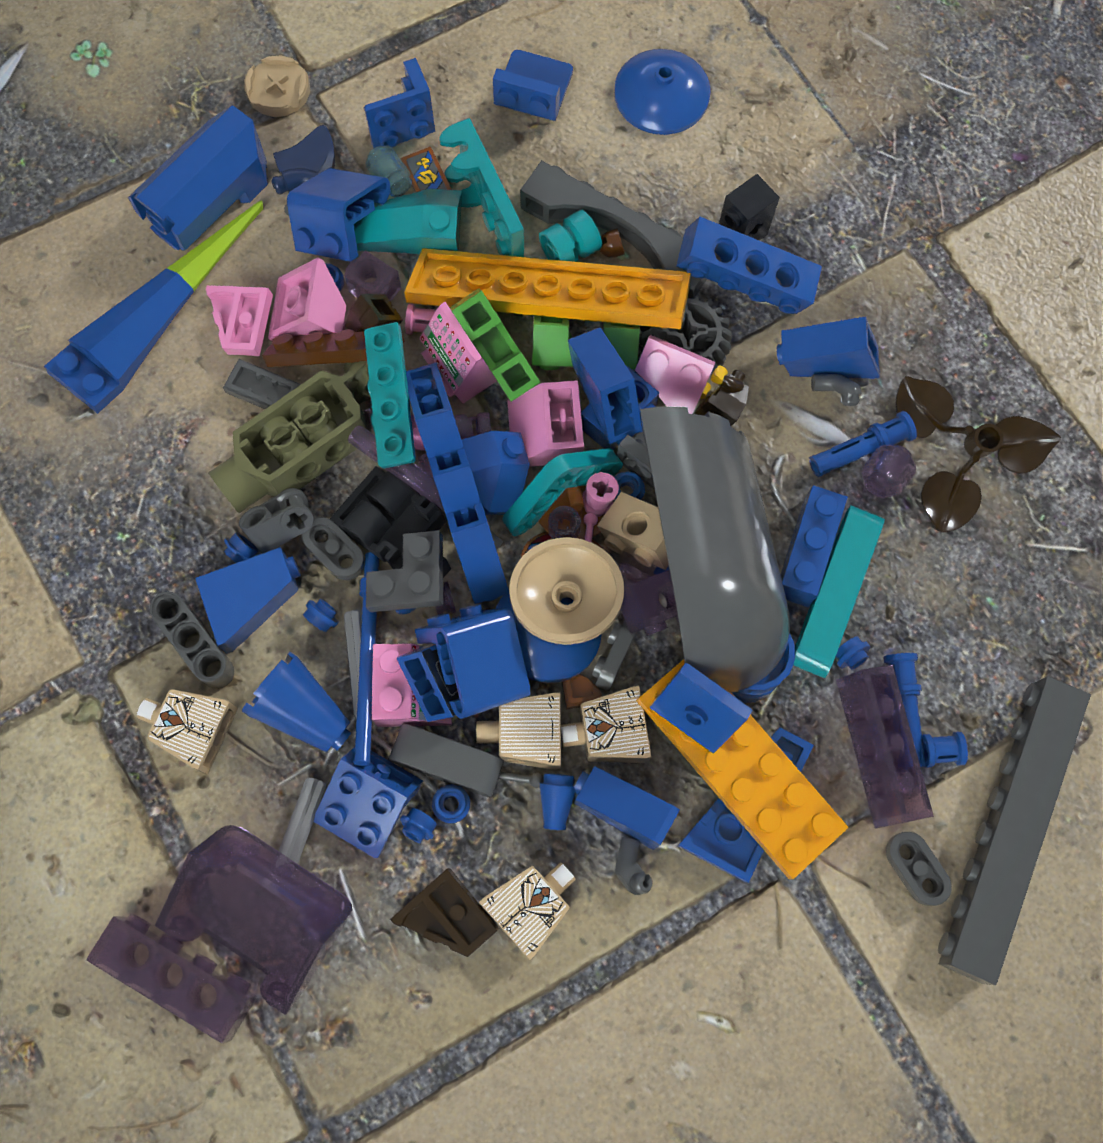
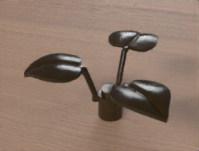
[896,376,1061,533]

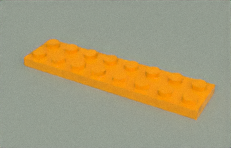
[404,248,691,329]

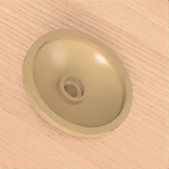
[509,537,624,645]

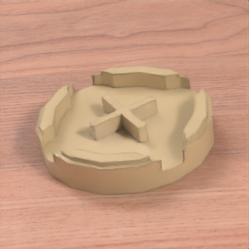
[244,55,310,117]

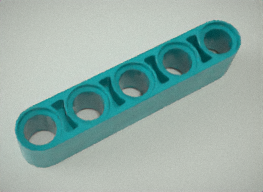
[793,505,885,678]

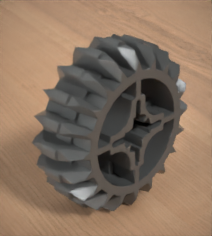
[639,293,733,375]

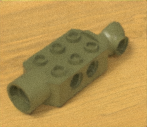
[208,361,371,514]

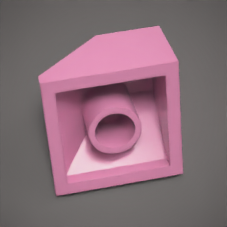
[268,257,346,340]

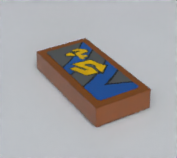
[400,146,452,192]

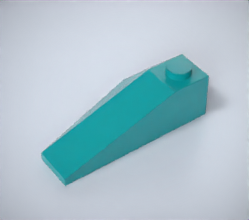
[354,189,462,254]

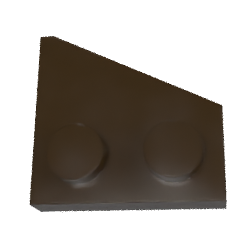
[390,868,500,957]

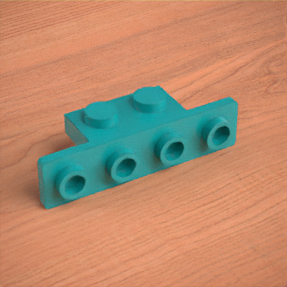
[364,322,416,469]

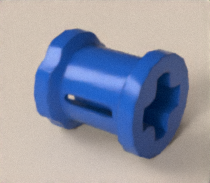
[922,732,968,768]

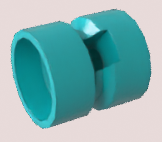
[539,210,602,262]

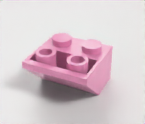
[507,381,584,467]

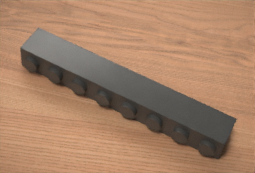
[938,676,1091,985]

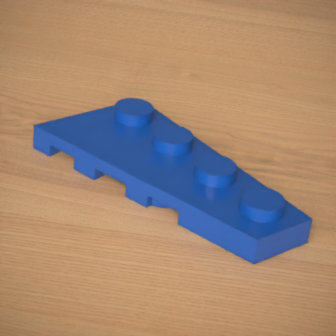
[678,727,814,883]

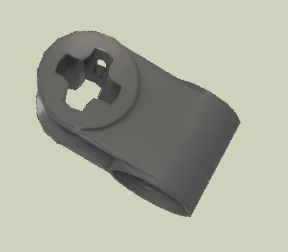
[239,488,314,554]

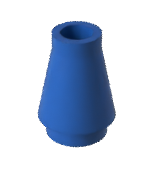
[539,773,575,830]

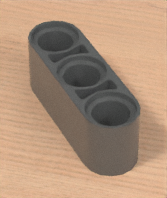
[150,591,234,689]
[388,724,504,798]

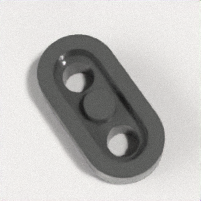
[302,517,365,580]
[592,619,639,692]
[886,832,952,906]

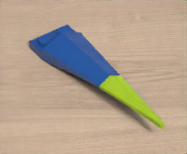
[44,201,263,414]

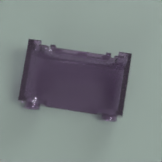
[155,825,353,1015]

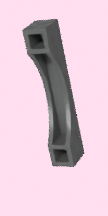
[520,160,716,299]

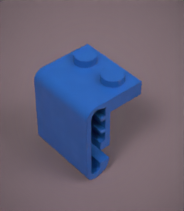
[287,168,390,262]
[414,604,530,719]

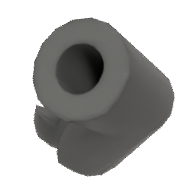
[811,374,862,406]
[615,837,653,895]

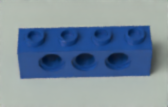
[676,217,822,314]

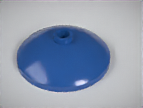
[614,49,711,135]
[496,594,602,683]

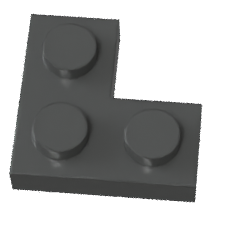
[366,530,443,612]

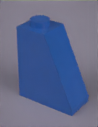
[777,316,880,379]
[568,327,642,444]
[195,547,301,654]
[574,766,680,850]

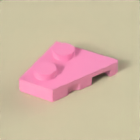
[206,285,273,356]
[635,335,715,414]

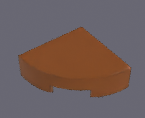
[561,674,603,710]

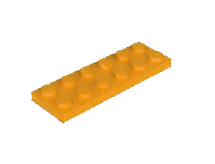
[636,659,849,880]

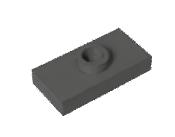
[223,359,301,409]

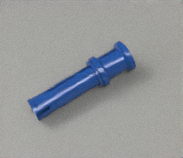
[809,411,917,478]
[883,653,926,769]

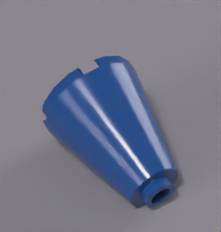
[242,652,351,752]

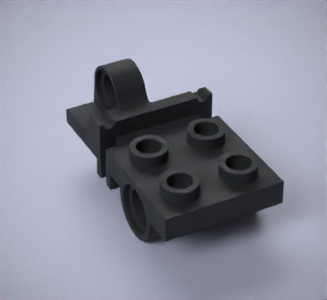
[330,466,451,578]

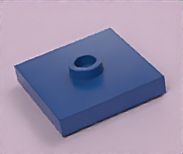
[650,663,753,754]

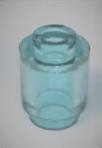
[366,146,412,197]

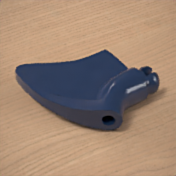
[271,125,335,195]

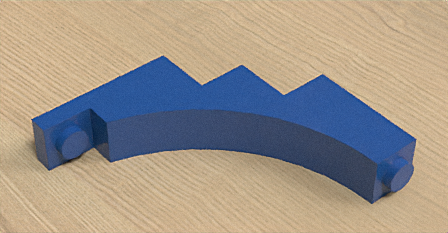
[406,362,509,604]

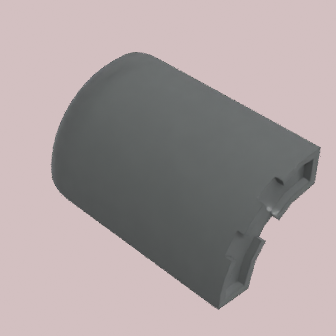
[640,406,790,693]

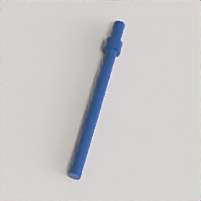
[354,552,379,766]

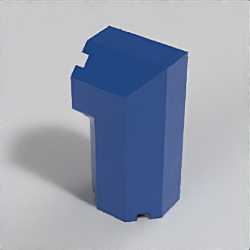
[128,105,268,251]

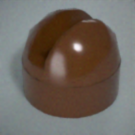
[600,228,625,258]

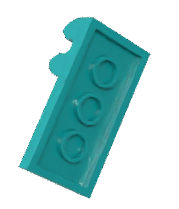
[440,118,524,257]

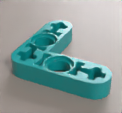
[502,448,623,536]

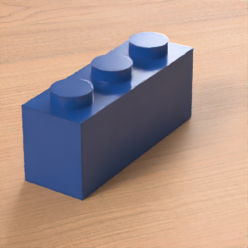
[780,485,848,607]

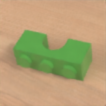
[450,288,540,402]
[532,315,640,370]

